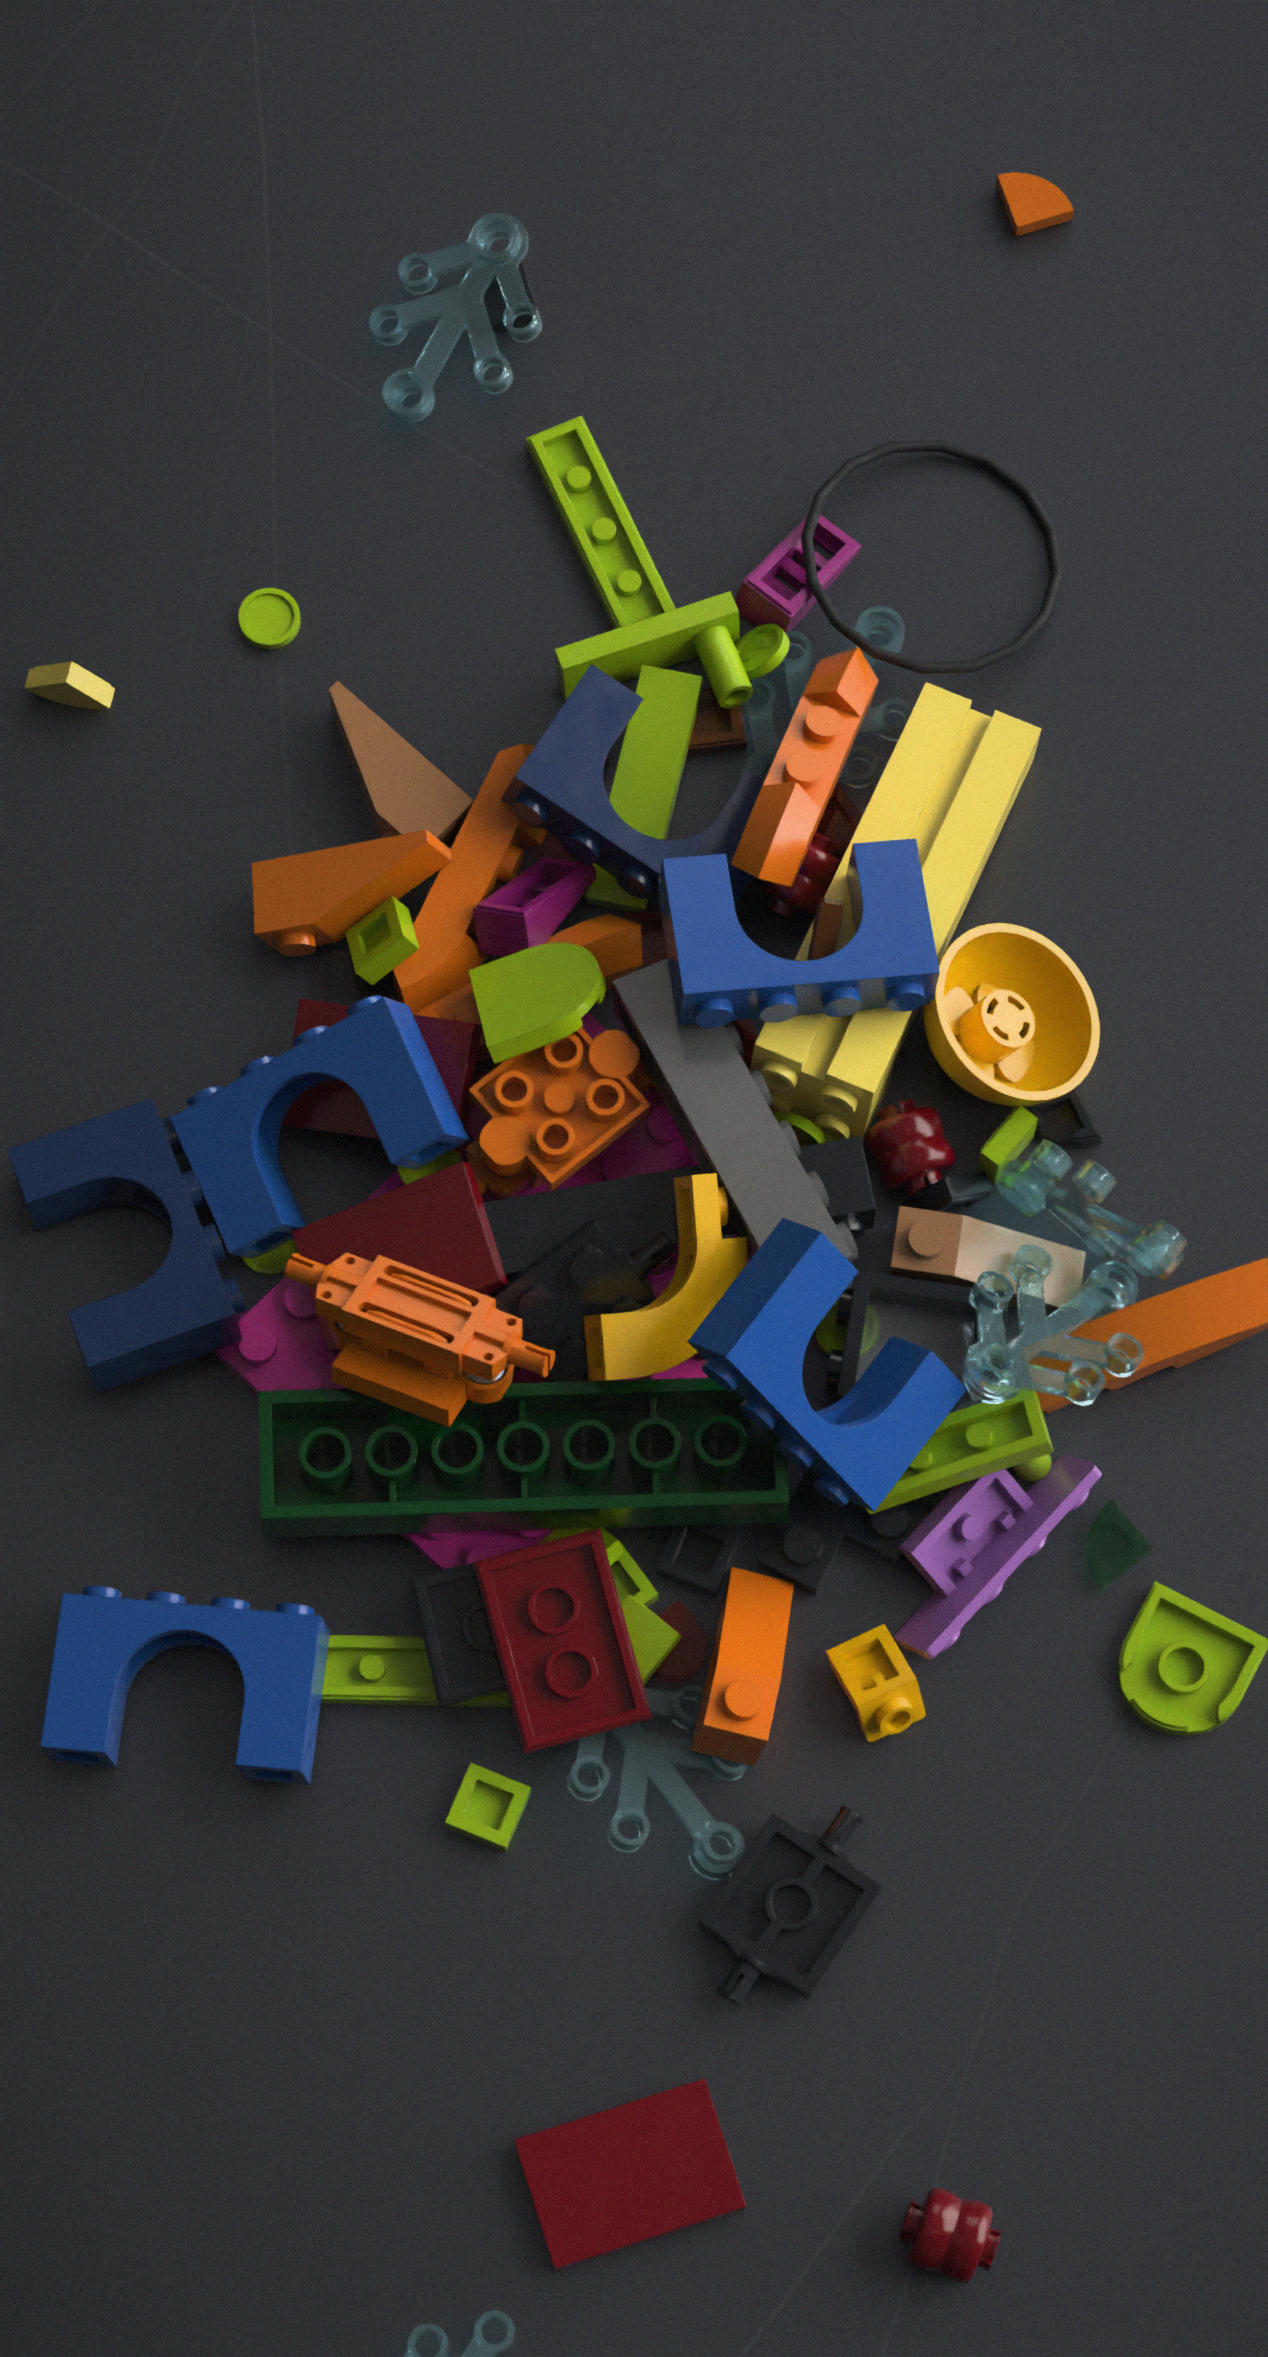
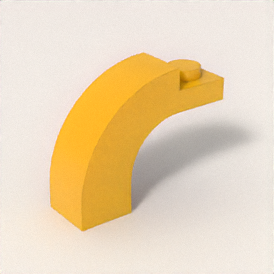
[584,1173,748,1381]

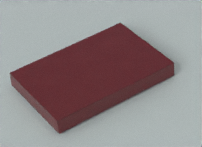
[282,999,482,1152]
[292,1161,508,1354]
[472,1528,652,1754]
[514,2078,747,2271]

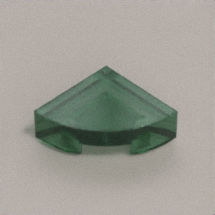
[1087,1499,1153,1593]

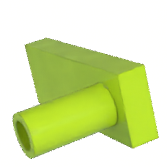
[554,591,754,708]
[865,1385,1054,1515]

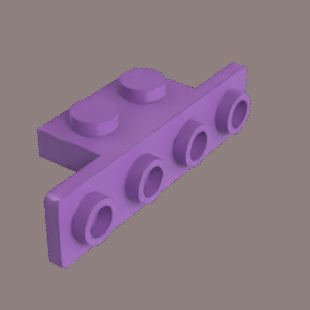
[894,1453,1102,1660]

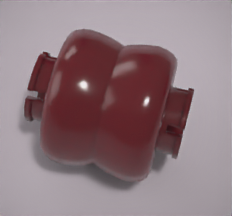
[756,831,842,922]
[865,1099,956,1197]
[898,2187,1002,2283]

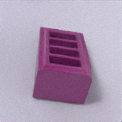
[735,514,862,635]
[473,857,597,957]

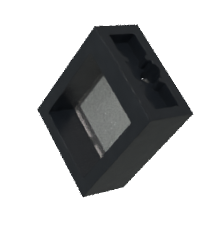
[825,1270,1010,1413]

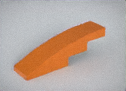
[1019,1257,1268,1413]

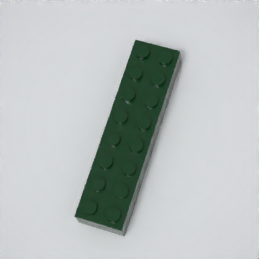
[258,1378,789,1538]

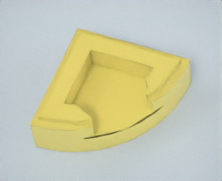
[24,661,115,709]

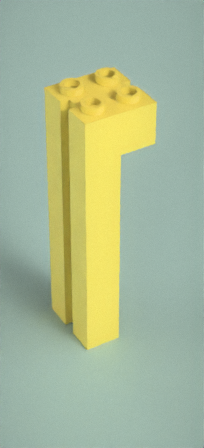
[749,682,1042,1144]

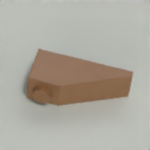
[329,680,474,848]
[889,1206,1086,1316]

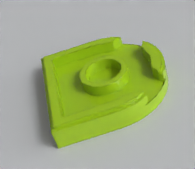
[468,942,606,1064]
[1117,1581,1268,1736]

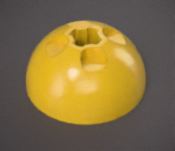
[923,923,1100,1107]

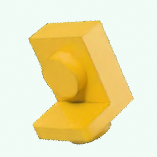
[826,1624,926,1742]

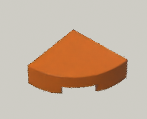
[996,172,1074,236]

